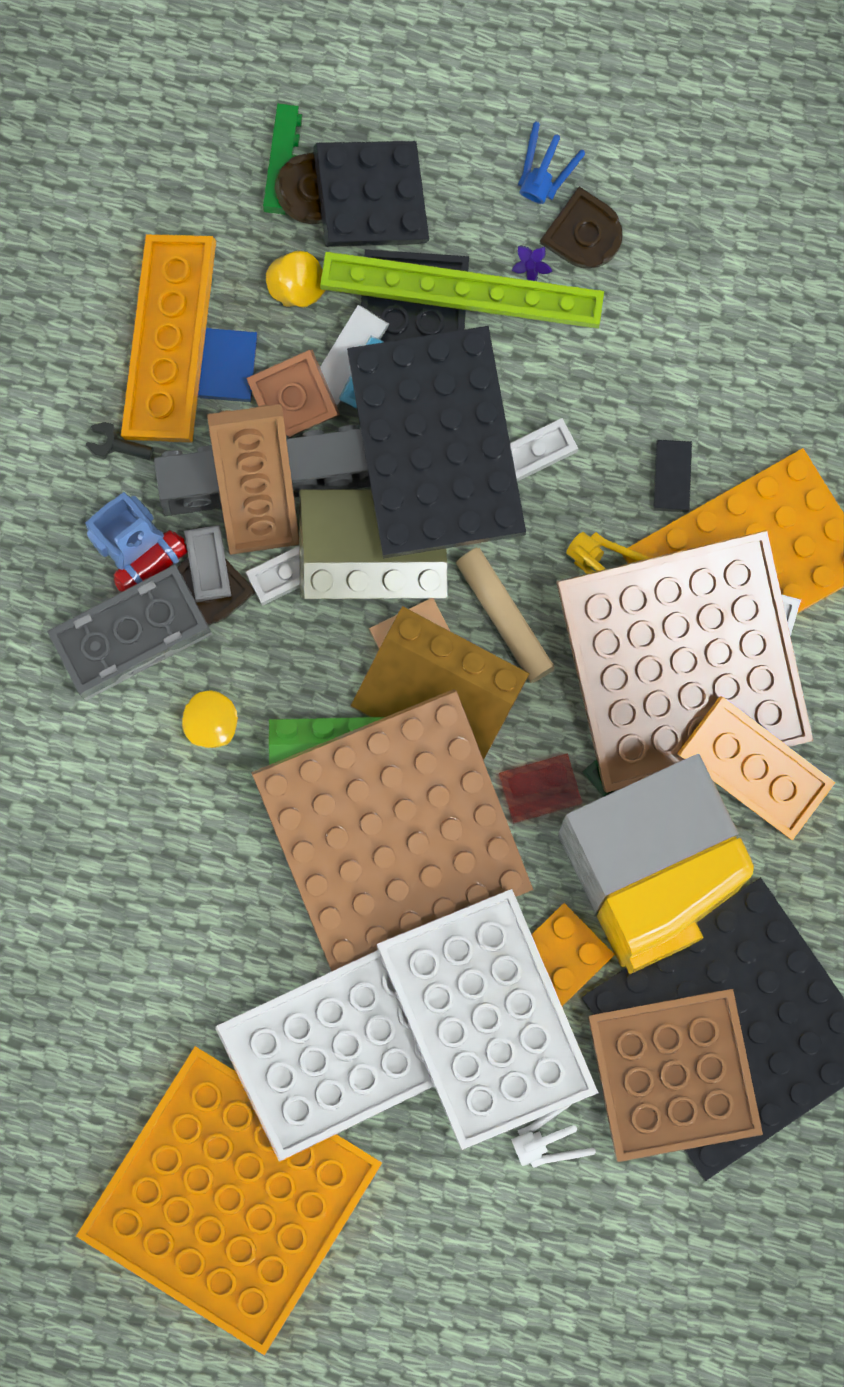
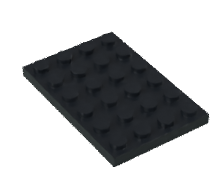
[347,326,526,559]

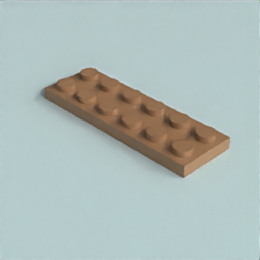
[207,404,299,555]

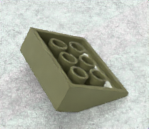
[299,490,447,599]

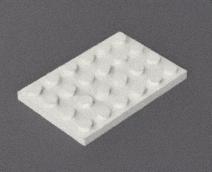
[377,889,598,1150]
[216,950,435,1162]

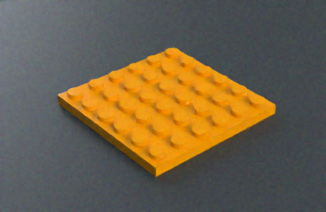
[76,1046,382,1355]

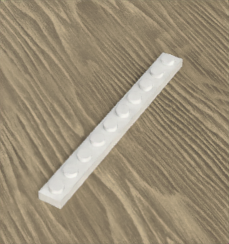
[246,418,578,606]

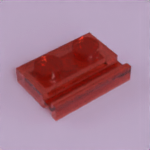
[498,753,583,824]

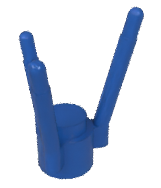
[518,121,585,204]

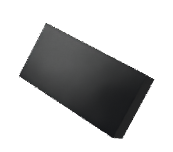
[653,440,692,513]

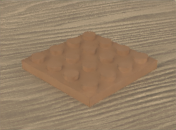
[588,989,763,1163]

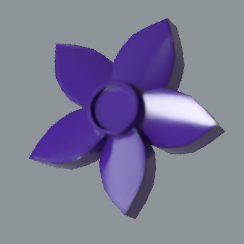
[512,245,552,281]

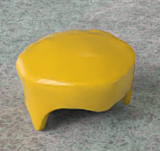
[266,251,326,308]
[182,690,238,748]

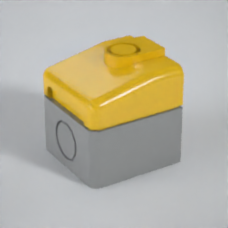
[558,754,754,974]

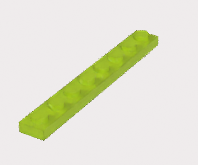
[320,252,604,329]

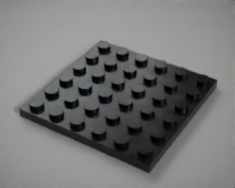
[581,877,844,1182]

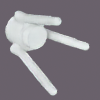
[511,1104,596,1168]

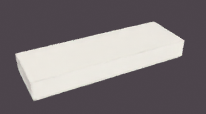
[320,305,389,408]

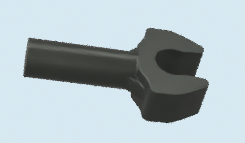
[86,422,154,461]

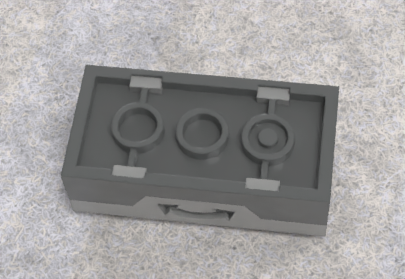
[47,565,213,700]

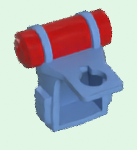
[85,492,188,592]

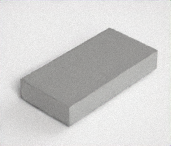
[184,525,231,602]

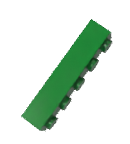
[263,103,303,215]

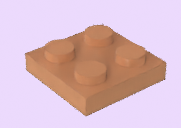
[246,350,340,438]

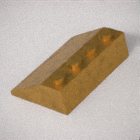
[350,606,530,761]

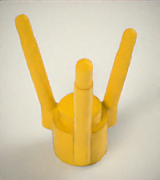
[566,532,650,574]

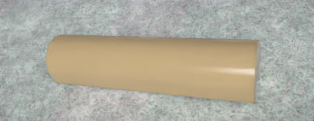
[456,547,555,683]

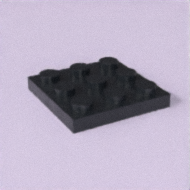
[313,141,429,247]
[361,249,469,342]

